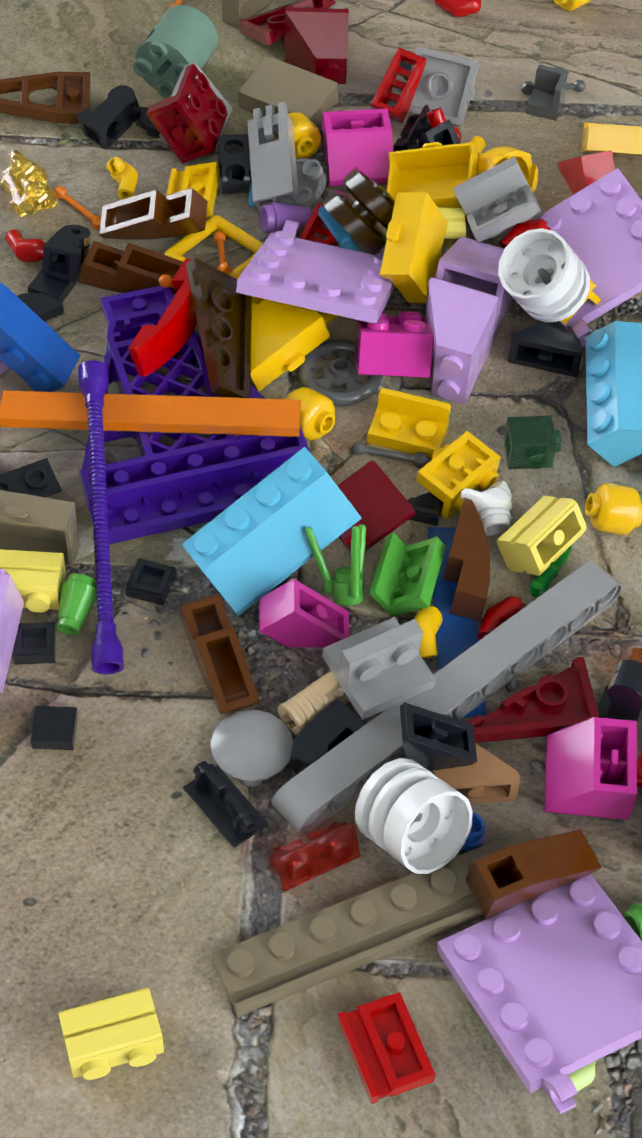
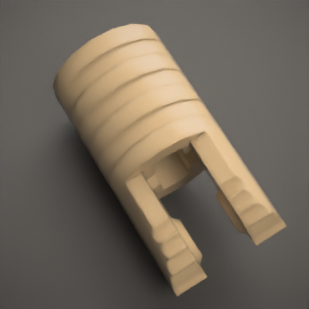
[278,671,350,736]

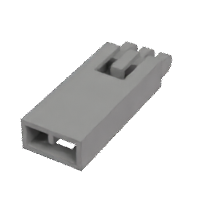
[248,101,299,213]

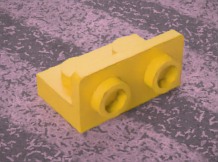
[367,388,451,459]
[416,431,501,519]

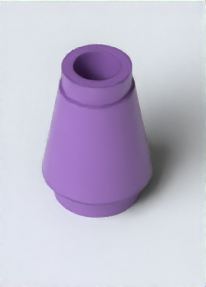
[260,201,311,233]

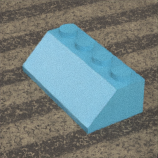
[585,321,642,467]
[182,447,362,616]

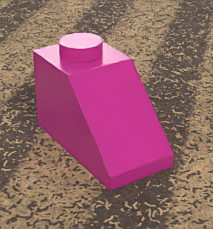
[260,579,350,647]

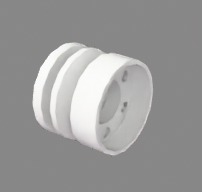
[498,228,590,323]
[355,758,473,874]

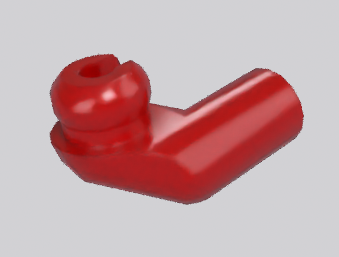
[435,0,481,18]
[5,229,47,262]

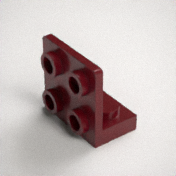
[146,64,228,164]
[337,460,415,553]

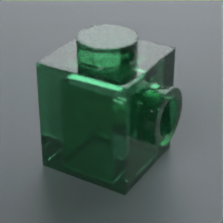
[503,415,561,469]

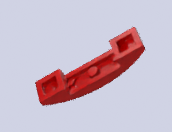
[129,259,198,377]

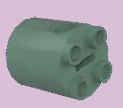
[133,5,218,98]

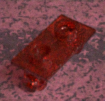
[267,821,361,892]

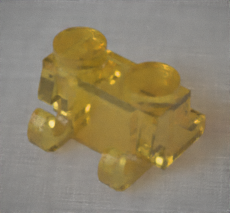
[0,150,58,217]

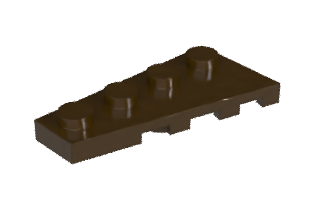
[186,257,252,398]

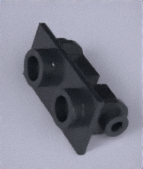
[393,104,431,152]
[0,458,62,497]
[183,761,268,849]

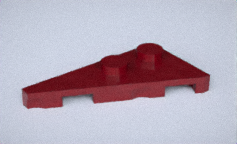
[238,0,336,46]
[467,657,600,743]

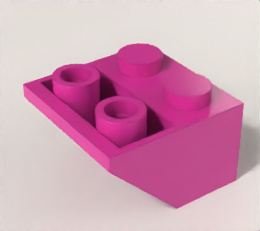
[322,108,393,186]
[355,311,434,378]
[544,717,637,820]

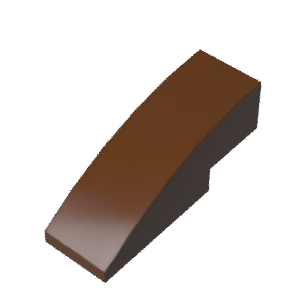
[99,188,208,239]
[80,241,183,294]
[443,498,490,621]
[179,594,260,715]

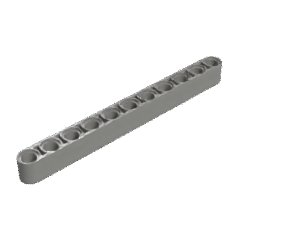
[271,560,623,836]

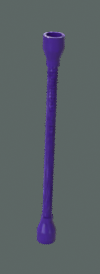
[78,360,124,675]

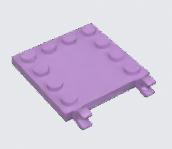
[538,168,642,350]
[236,220,395,323]
[437,874,642,1114]

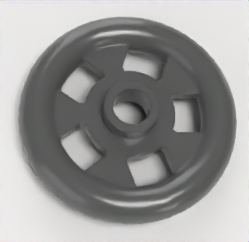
[298,340,383,406]

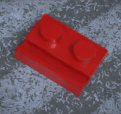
[337,992,436,1104]

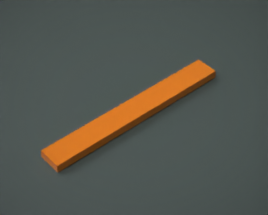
[0,390,301,437]

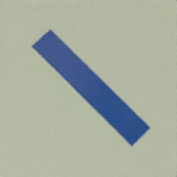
[427,527,486,717]

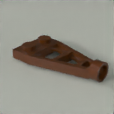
[0,72,91,124]

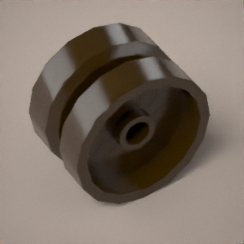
[322,167,395,255]

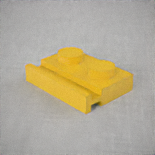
[166,162,221,217]

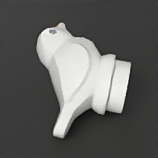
[461,481,512,536]

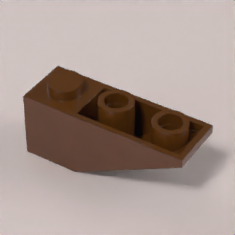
[465,829,602,918]

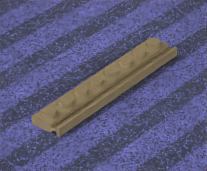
[211,827,536,1017]

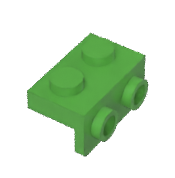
[369,533,446,617]

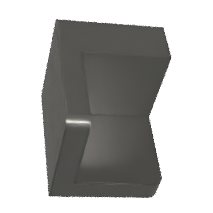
[526,65,569,121]

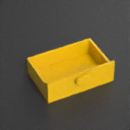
[581,122,642,156]
[387,142,479,208]
[379,191,448,303]
[250,299,330,392]

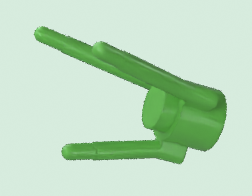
[305,524,366,606]

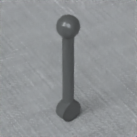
[521,80,585,95]
[352,441,428,468]

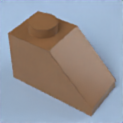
[430,743,520,805]

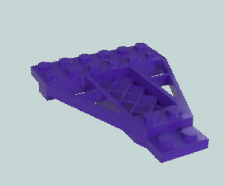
[79,286,309,544]

